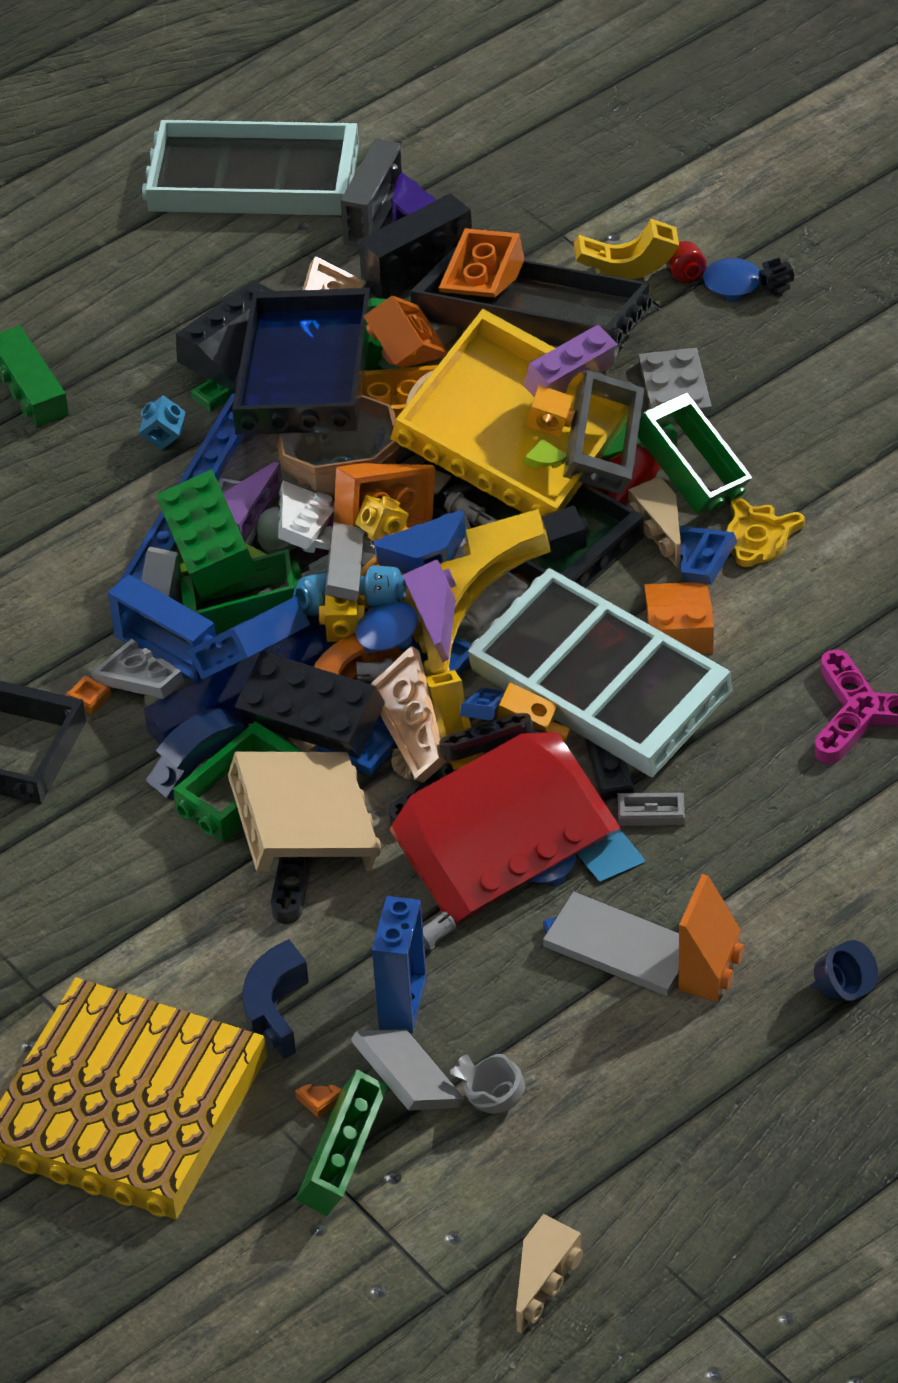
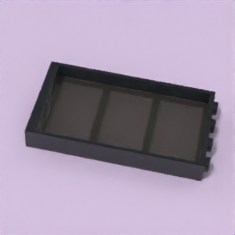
[411,247,652,347]

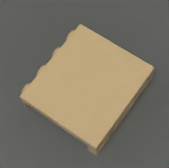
[228,752,381,872]

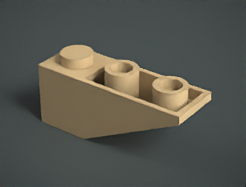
[626,476,681,567]
[516,1214,583,1334]

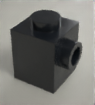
[541,506,590,559]

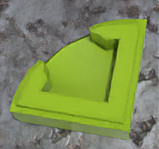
[523,439,567,468]

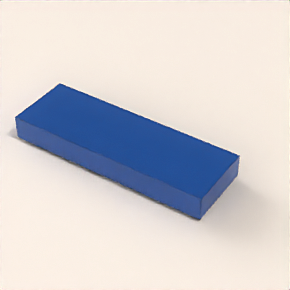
[460,687,505,720]

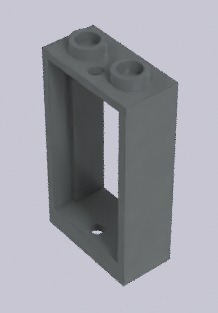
[340,139,403,247]
[563,370,644,494]

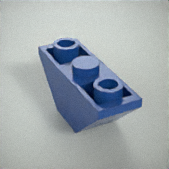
[373,510,466,573]

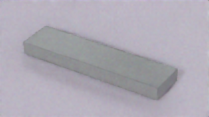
[325,522,364,601]

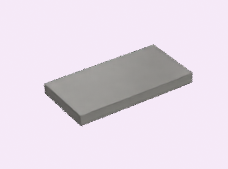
[543,891,679,996]

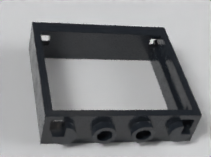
[0,681,87,804]

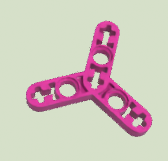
[814,649,898,764]

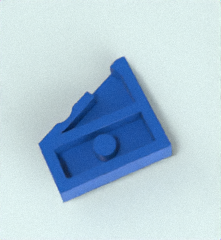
[680,526,737,584]

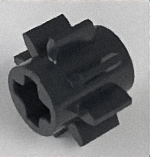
[758,257,794,295]

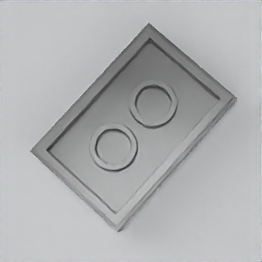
[351,1029,465,1110]

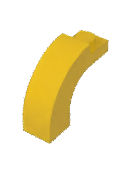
[574,219,679,280]
[425,670,484,770]

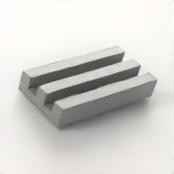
[618,793,685,826]

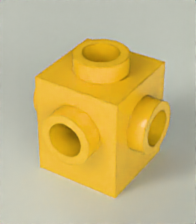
[355,495,409,541]
[319,595,365,642]

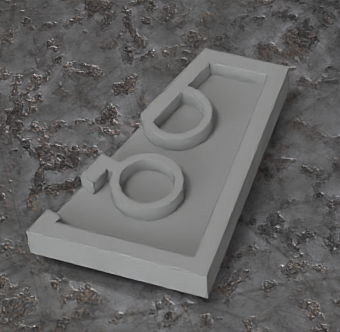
[91,638,184,699]

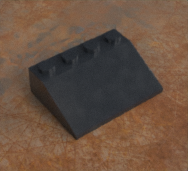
[176,280,303,392]

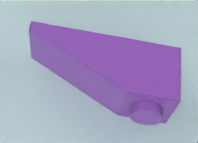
[223,462,282,542]
[402,560,456,663]

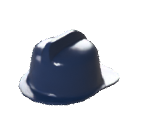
[810,940,878,1001]

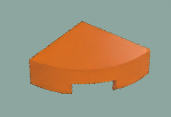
[295,1084,341,1119]

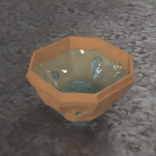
[275,394,402,501]

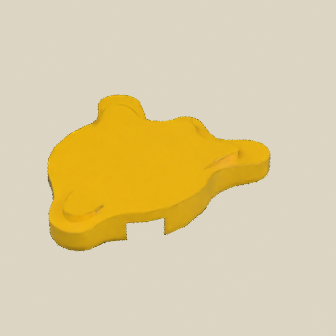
[726,498,805,567]

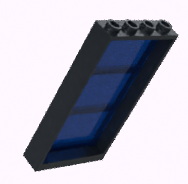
[232,288,372,435]

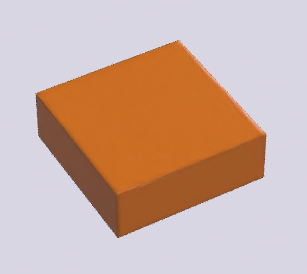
[65,675,111,715]

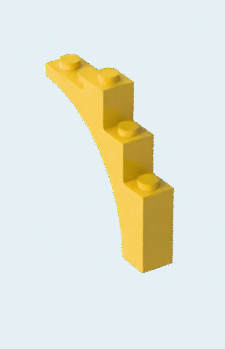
[403,509,551,676]

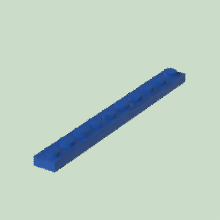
[117,393,260,584]

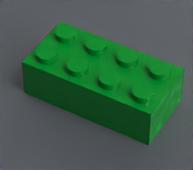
[155,469,258,599]

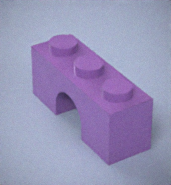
[523,325,618,397]

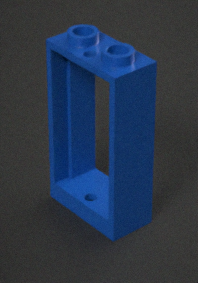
[108,574,216,685]
[187,597,310,679]
[372,896,427,1033]

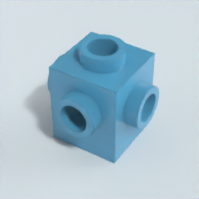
[138,395,186,450]

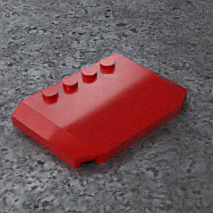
[389,732,621,926]

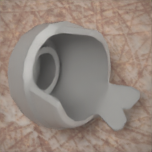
[257,507,297,554]
[450,1054,525,1114]

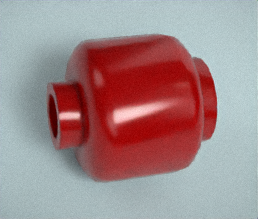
[666,241,707,283]

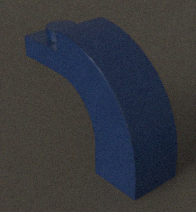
[146,709,250,800]
[243,939,309,1059]

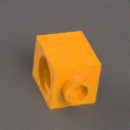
[525,385,575,438]

